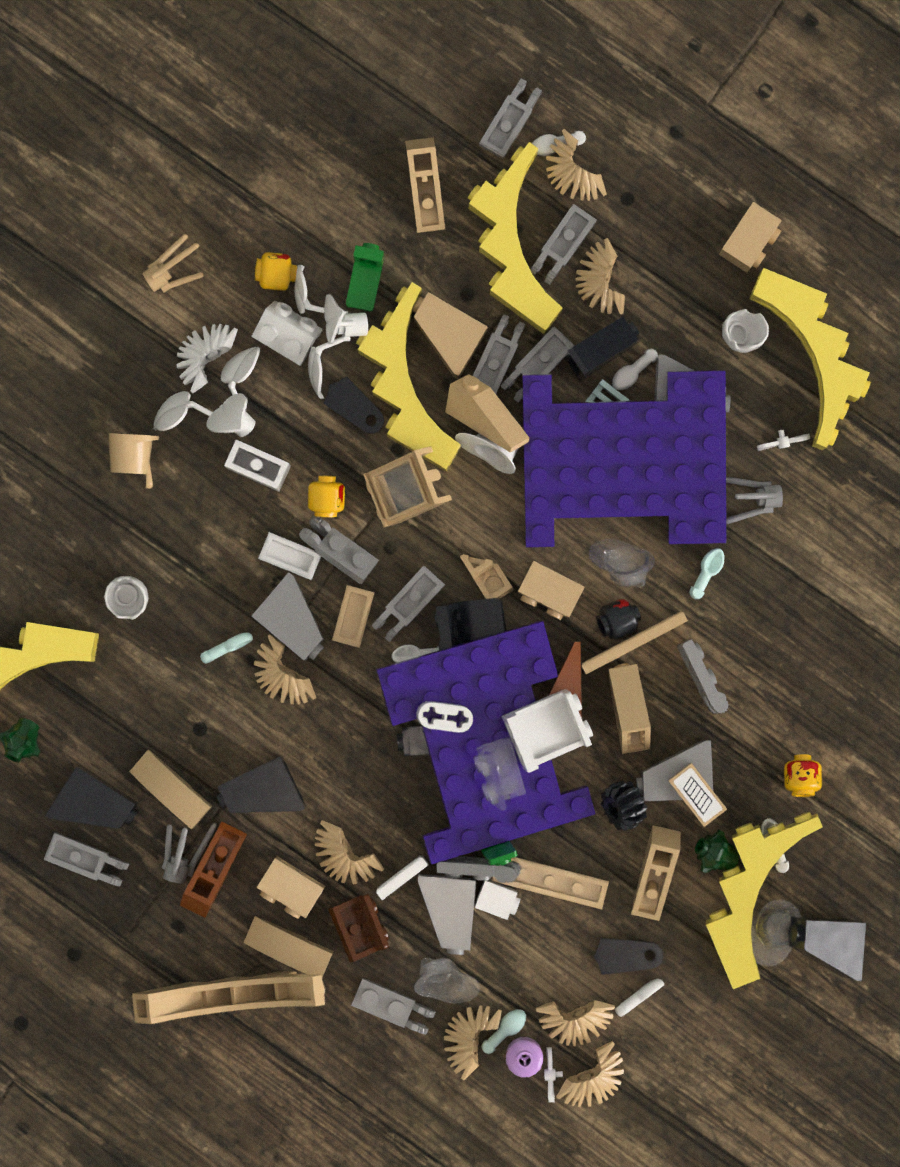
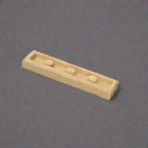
[581,611,688,674]
[490,857,609,909]

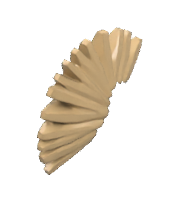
[546,129,607,201]
[575,238,625,314]
[254,634,316,705]
[315,820,384,884]
[536,1000,615,1046]
[444,1005,502,1080]
[556,1041,624,1107]

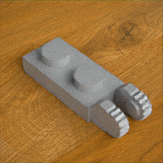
[479,78,542,160]
[530,204,597,285]
[473,314,526,394]
[501,327,575,403]
[299,516,379,584]
[372,566,445,642]
[677,639,729,714]
[44,832,129,887]
[437,856,522,883]
[351,978,436,1035]

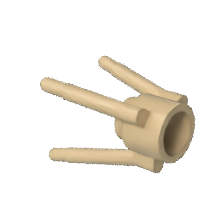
[142,234,203,293]

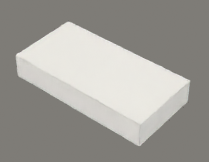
[258,532,321,580]
[376,855,428,900]

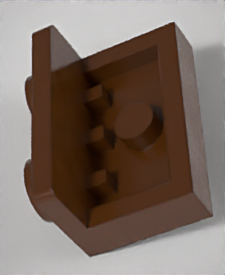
[328,894,389,962]

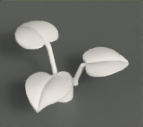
[294,265,368,399]
[153,347,260,437]

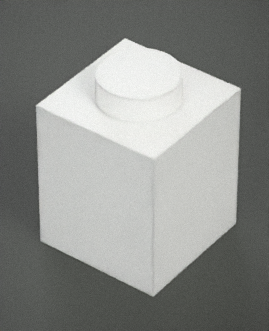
[475,880,520,920]

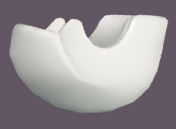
[722,309,769,353]
[104,576,149,620]

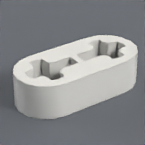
[416,701,473,732]

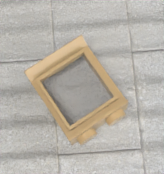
[363,446,452,527]

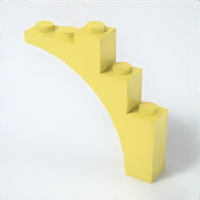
[468,142,562,335]
[749,268,871,450]
[356,282,461,472]
[0,622,99,690]
[706,812,823,989]

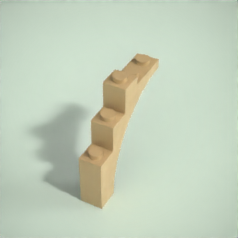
[132,971,325,1024]

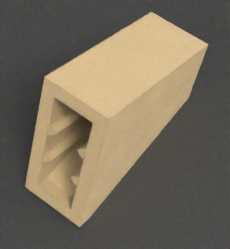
[412,292,488,379]
[609,664,651,754]

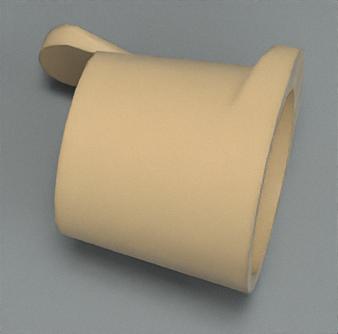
[109,433,159,489]

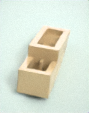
[129,750,212,829]
[244,916,334,977]

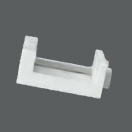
[502,689,593,773]

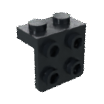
[435,598,506,650]

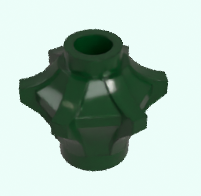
[0,718,40,763]
[695,829,739,873]

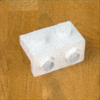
[252,301,323,366]

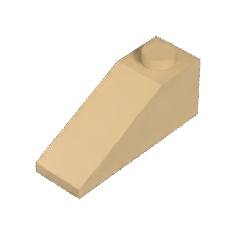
[405,137,445,233]
[445,374,529,453]
[631,825,681,921]

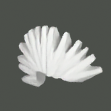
[176,324,238,393]

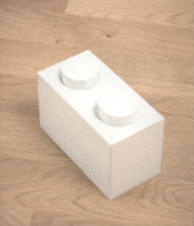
[224,440,291,492]

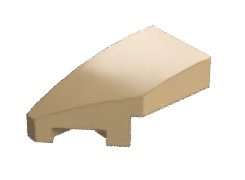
[460,554,514,599]

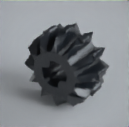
[600,780,648,831]

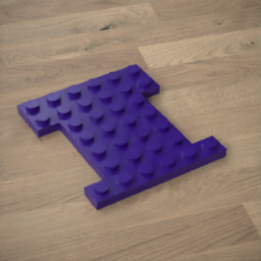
[522,370,726,547]
[376,621,595,865]

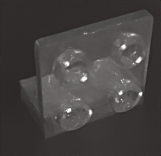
[473,737,526,811]

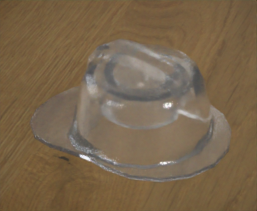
[589,539,655,588]
[751,900,802,966]
[414,958,480,1003]

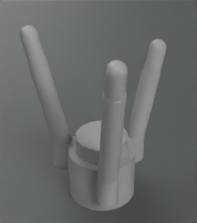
[726,477,783,524]
[162,823,217,884]

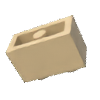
[719,202,782,273]
[517,561,585,620]
[257,856,325,919]

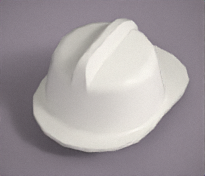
[455,433,520,474]

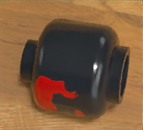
[596,599,641,641]

